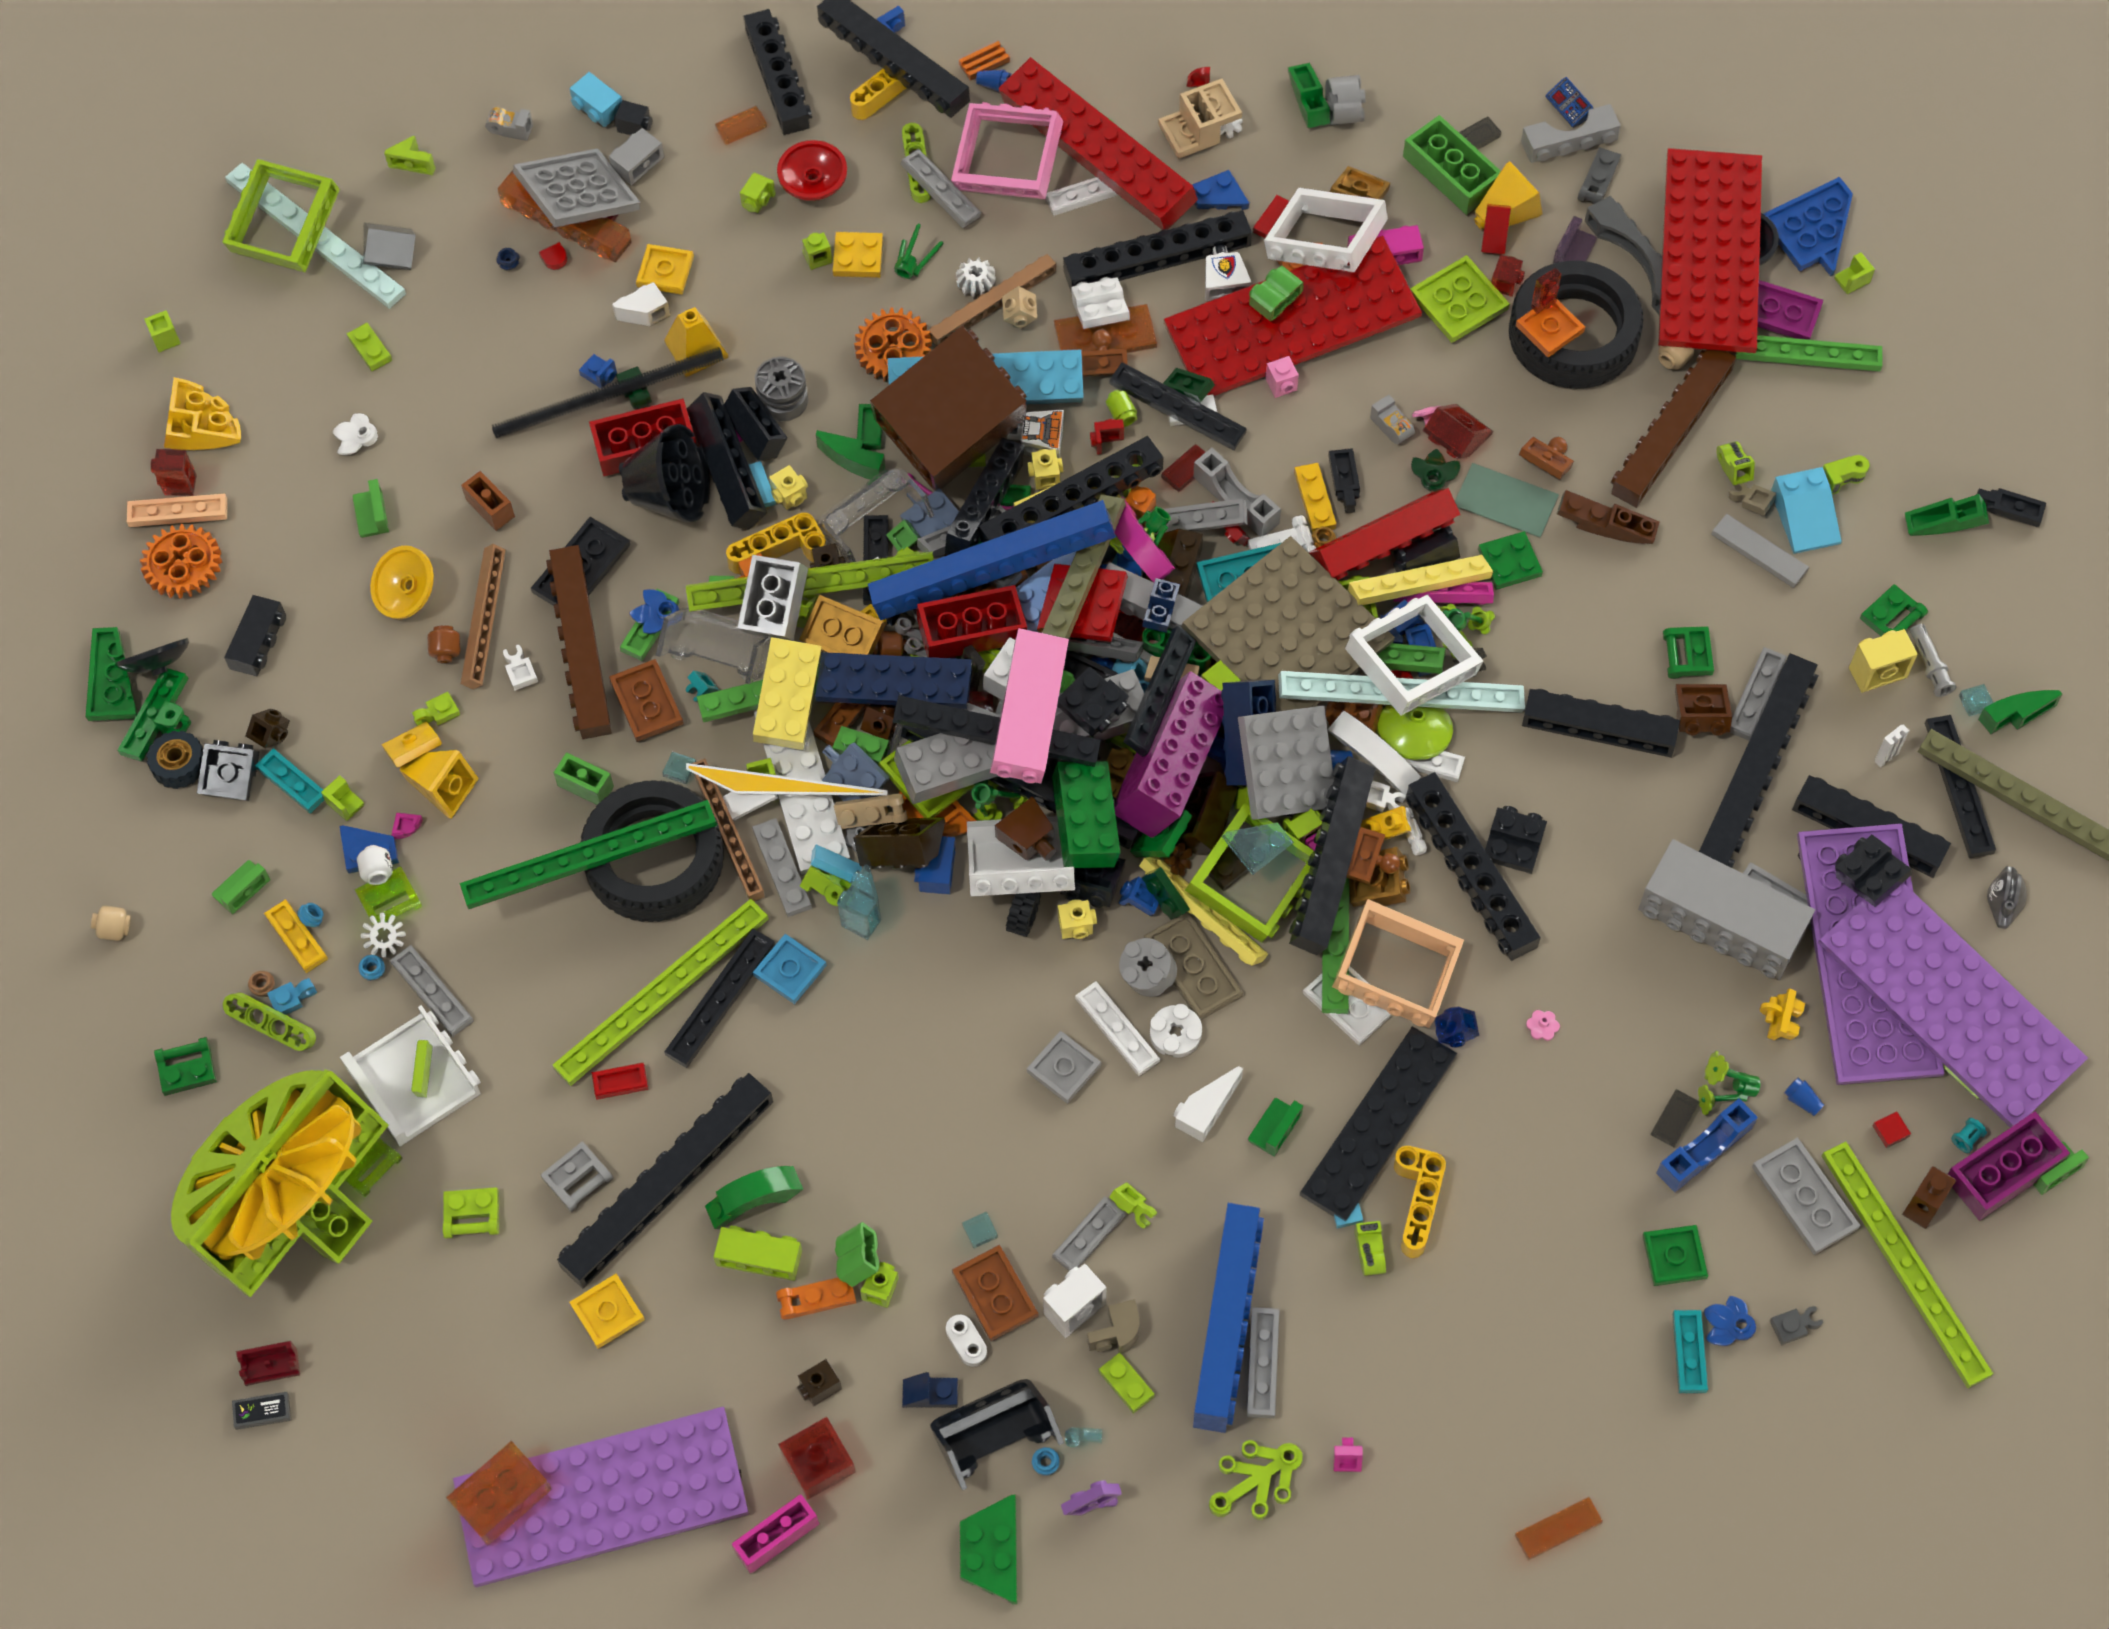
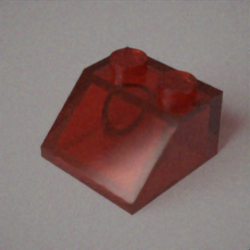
[1423,404,1494,459]

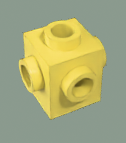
[1027,449,1063,490]
[769,465,808,510]
[1057,900,1097,939]

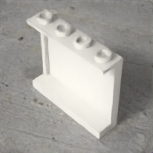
[967,816,1075,896]
[340,1005,481,1146]

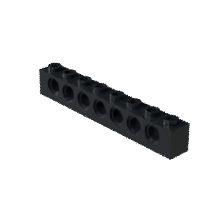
[1063,210,1252,293]
[979,436,1164,543]
[1406,772,1541,961]

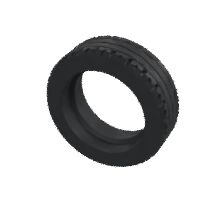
[1509,260,1644,389]
[580,780,724,922]

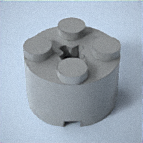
[1325,75,1366,125]
[1119,938,1177,997]

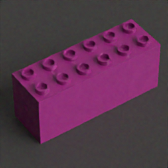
[1114,671,1224,838]

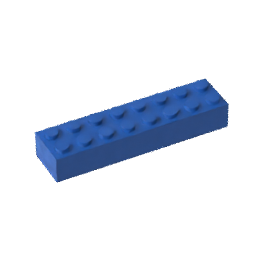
[1193,1203,1264,1433]

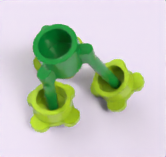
[1437,604,1495,658]

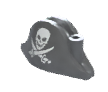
[1987,866,2027,929]

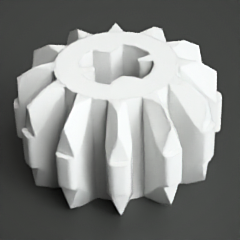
[956,257,996,298]
[361,913,406,957]

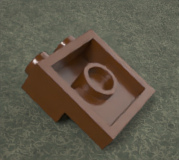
[1675,684,1732,736]

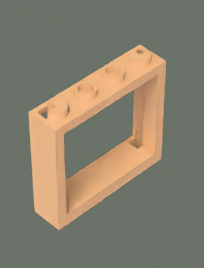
[1332,899,1464,1028]

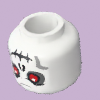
[357,845,393,885]

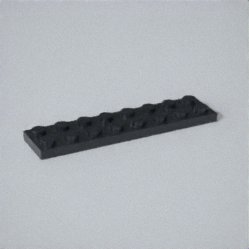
[1300,1026,1457,1221]

